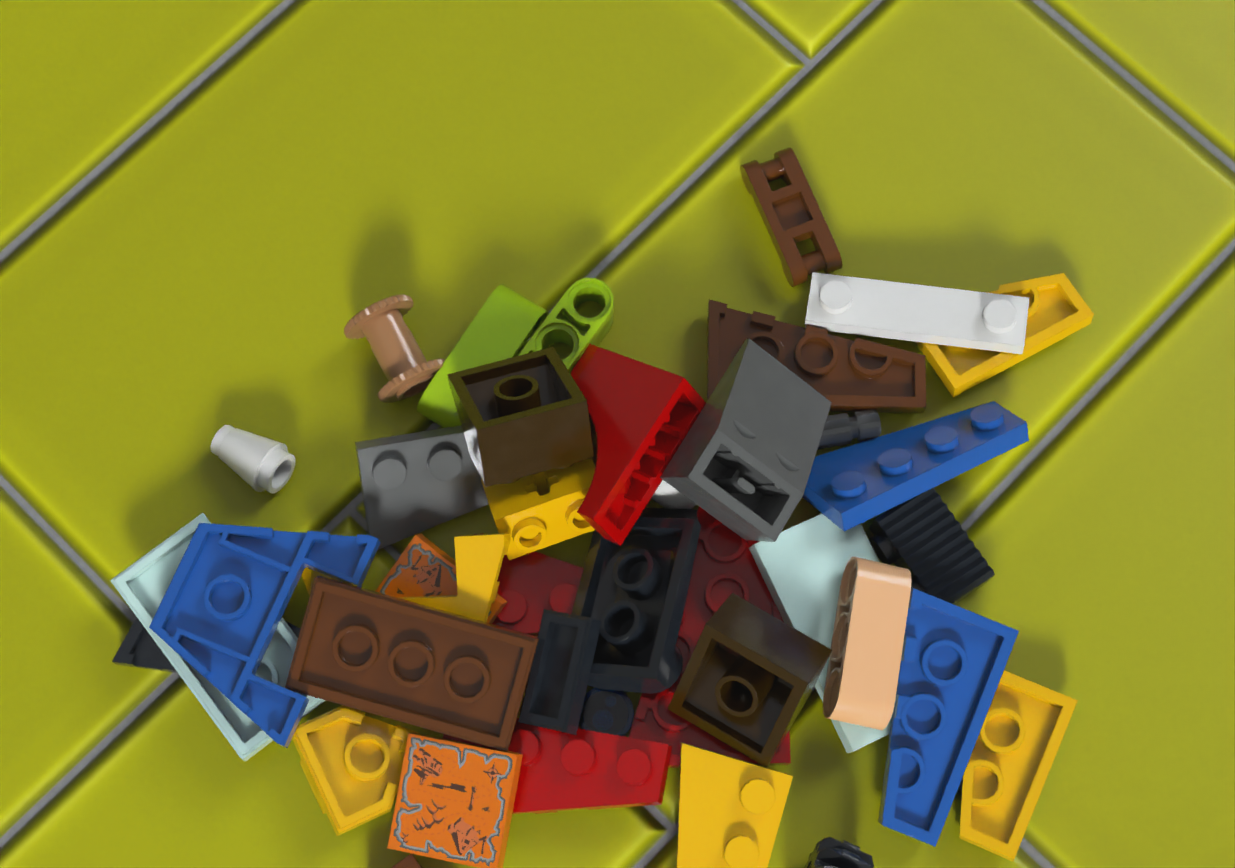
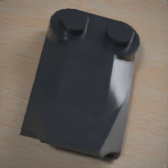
[571,508,701,694]

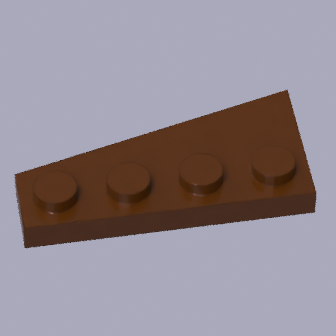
[707,299,926,413]

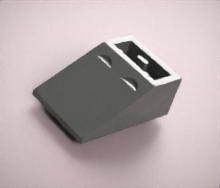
[660,339,832,542]

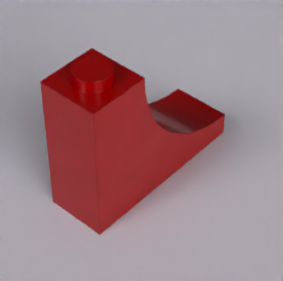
[570,344,706,546]

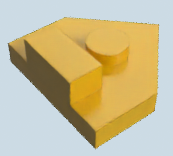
[292,705,419,836]

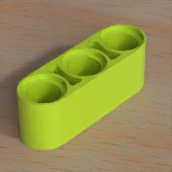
[518,278,614,373]
[417,284,549,428]

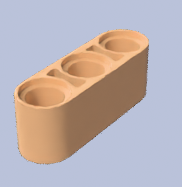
[823,557,912,730]

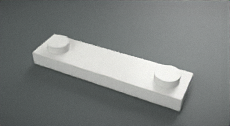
[805,272,1029,354]

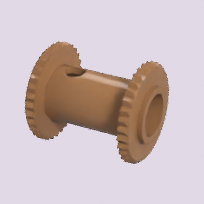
[344,294,445,403]

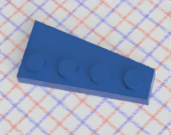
[802,401,1029,532]
[878,588,1019,847]

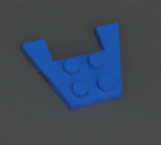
[149,523,381,748]

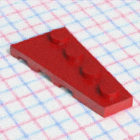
[443,718,672,814]

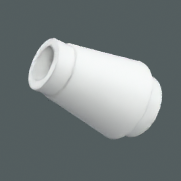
[211,425,296,493]

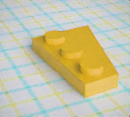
[959,670,1078,862]

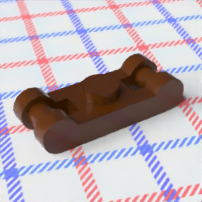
[740,147,843,287]

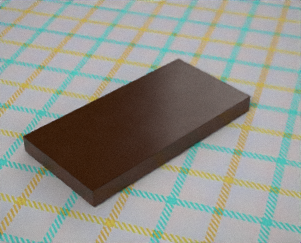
[285,576,540,751]

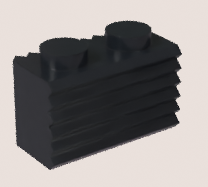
[869,488,995,605]

